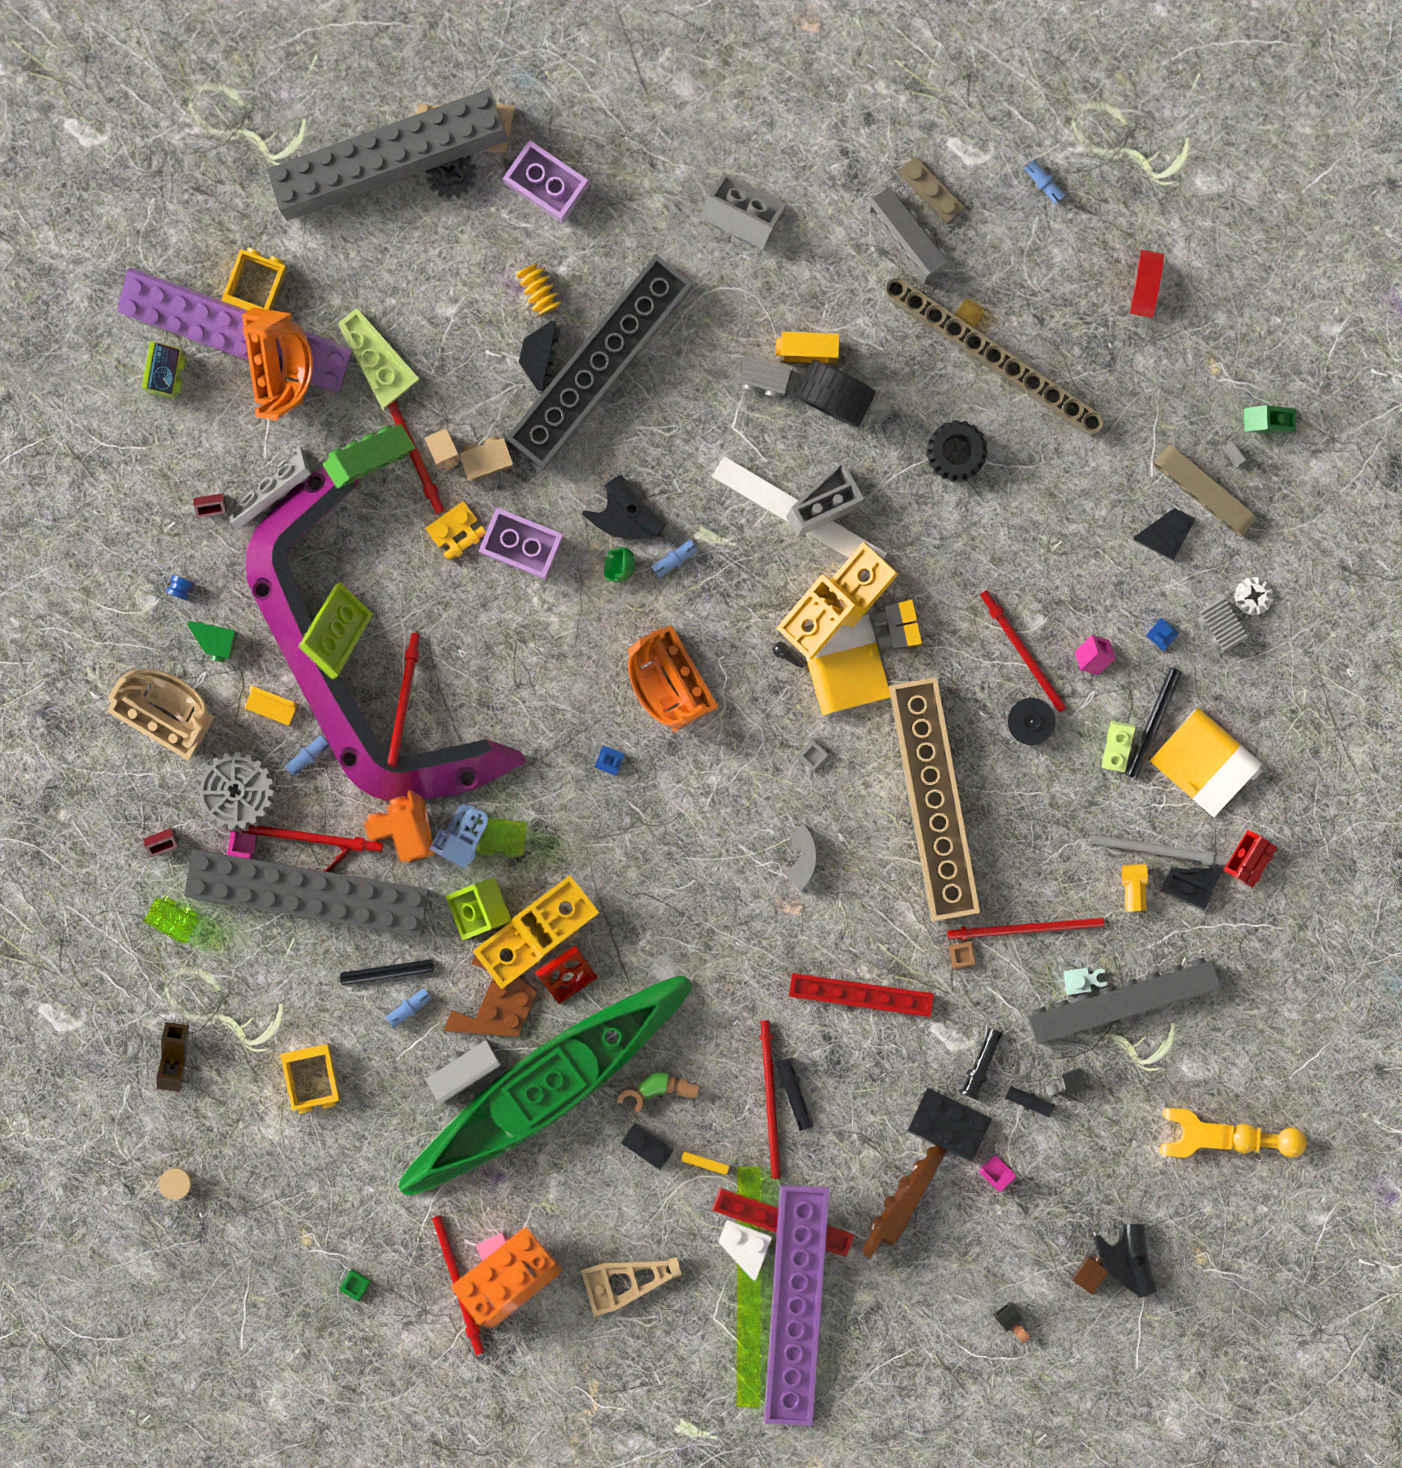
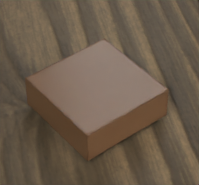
[948,941,977,969]

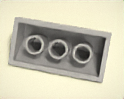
[866,188,948,283]

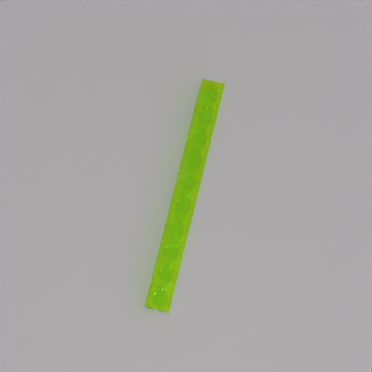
[736,1166,761,1407]

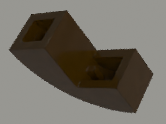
[156,1022,189,1092]

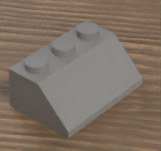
[700,172,787,249]
[425,1038,502,1104]

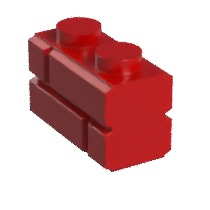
[1223,830,1277,888]

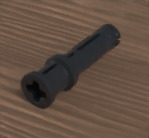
[959,1027,1003,1100]
[773,1057,814,1131]

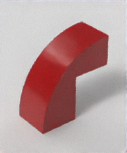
[1129,249,1164,318]

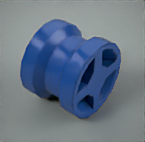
[165,575,194,601]

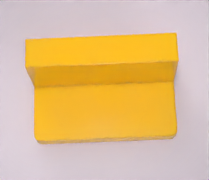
[245,685,298,726]

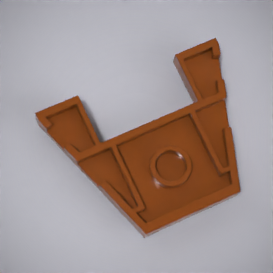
[444,944,537,1037]

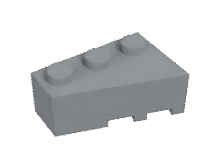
[786,459,864,537]

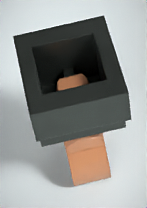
[993,1301,1031,1343]

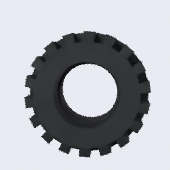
[927,420,988,482]

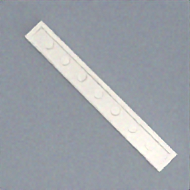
[712,456,887,571]

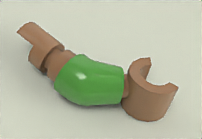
[617,1072,699,1113]

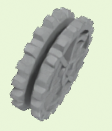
[196,752,276,832]

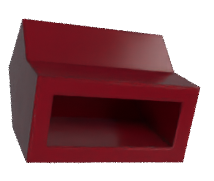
[193,493,227,518]
[143,828,178,858]

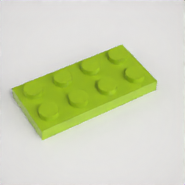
[298,582,373,679]

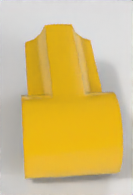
[1121,864,1148,911]

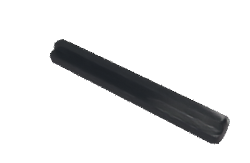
[340,959,434,985]

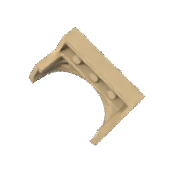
[107,668,215,760]

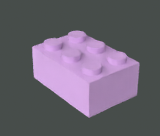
[503,140,589,223]
[479,507,564,580]

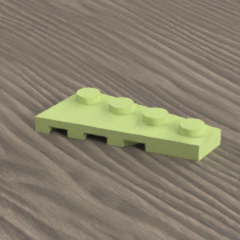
[338,308,419,410]

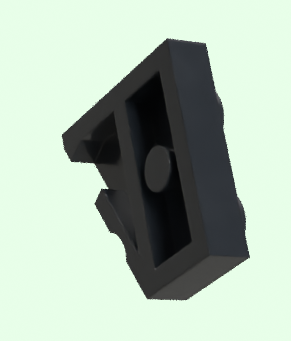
[1132,508,1195,561]
[1160,867,1223,911]

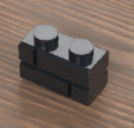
[621,1122,674,1170]

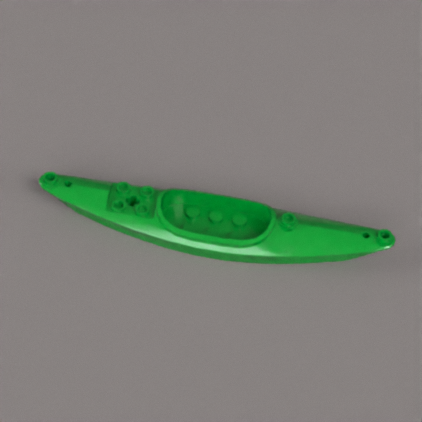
[398,975,691,1196]

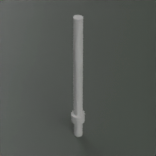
[1089,834,1231,866]

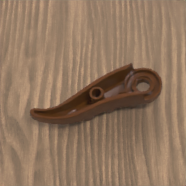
[862,1146,947,1259]

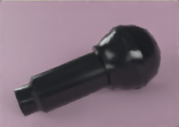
[772,642,806,669]

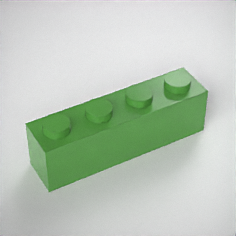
[323,424,415,489]

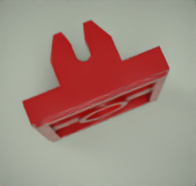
[536,946,598,1004]

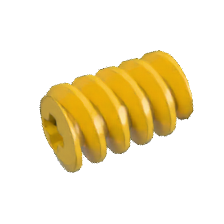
[516,264,562,317]

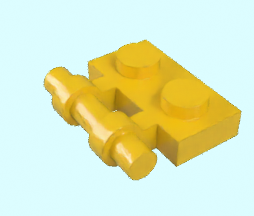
[425,501,486,561]

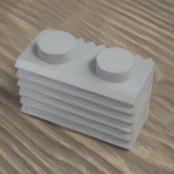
[738,355,792,399]
[1197,597,1249,653]

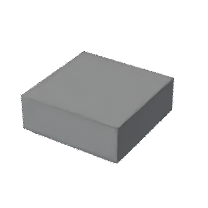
[1222,441,1246,467]
[796,739,830,773]

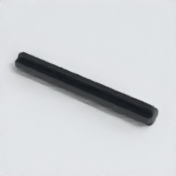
[1126,668,1182,779]

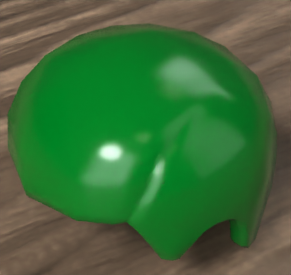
[604,547,636,583]

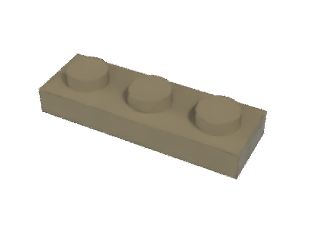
[898,156,964,225]

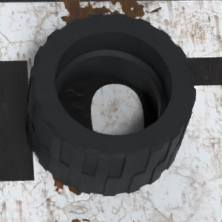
[795,360,876,427]

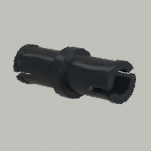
[1005,1085,1055,1118]

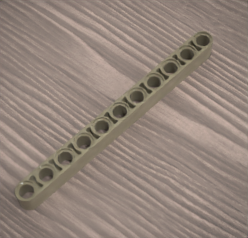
[885,278,1103,436]

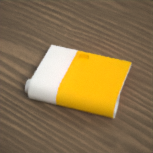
[805,615,890,716]
[1150,707,1263,817]

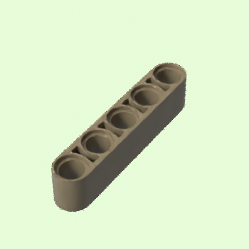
[1153,445,1258,537]

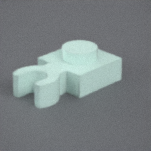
[1063,968,1107,995]

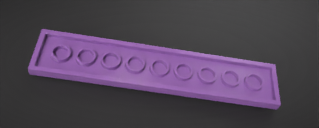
[117,267,353,393]
[764,1185,829,1426]

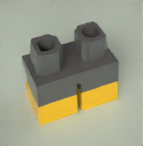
[872,600,922,650]

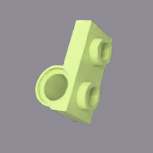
[1101,721,1135,772]

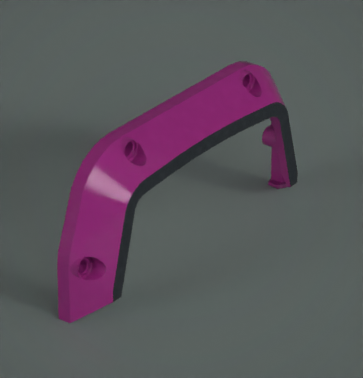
[245,467,527,801]

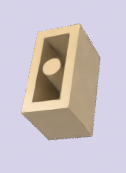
[425,428,461,470]
[459,436,514,483]

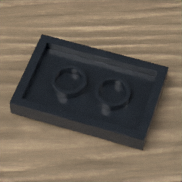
[907,1088,992,1163]

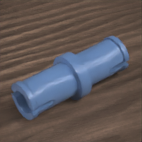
[1024,159,1066,205]
[651,539,698,579]
[284,734,330,777]
[385,988,432,1029]

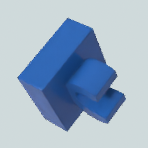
[1145,618,1179,651]
[594,745,625,776]

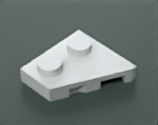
[719,1219,772,1281]

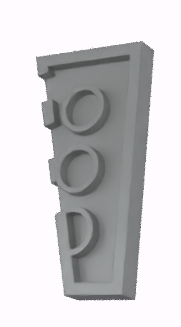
[228,445,311,530]

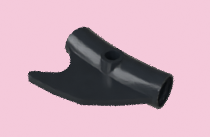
[582,475,667,539]
[1094,1224,1157,1298]

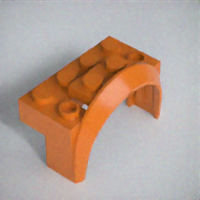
[242,308,313,420]
[627,625,718,732]
[364,790,435,863]
[451,1226,563,1329]

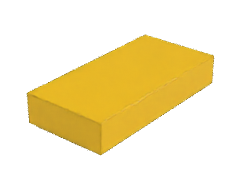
[681,1151,729,1175]

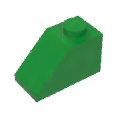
[1243,405,1296,433]
[187,621,237,663]

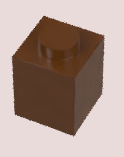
[1070,1255,1107,1294]

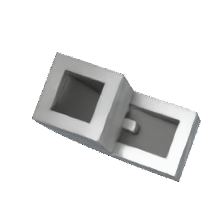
[785,824,816,891]

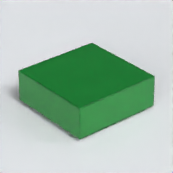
[338,1268,371,1302]

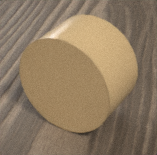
[159,1167,192,1200]

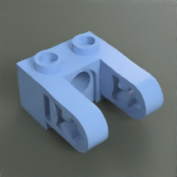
[429,804,488,868]

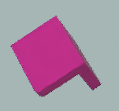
[1075,635,1116,675]
[227,831,257,859]
[978,1155,1016,1193]

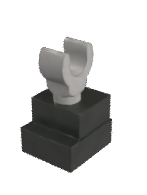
[1045,1068,1087,1096]

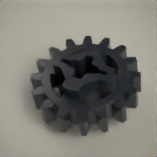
[425,156,477,200]

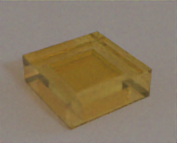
[954,297,986,328]

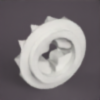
[1235,577,1273,615]

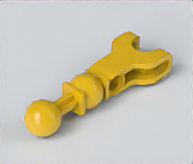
[1159,1108,1307,1158]

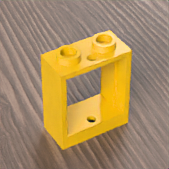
[221,248,287,310]
[776,332,839,364]
[280,1043,341,1114]

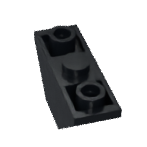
[519,320,560,394]

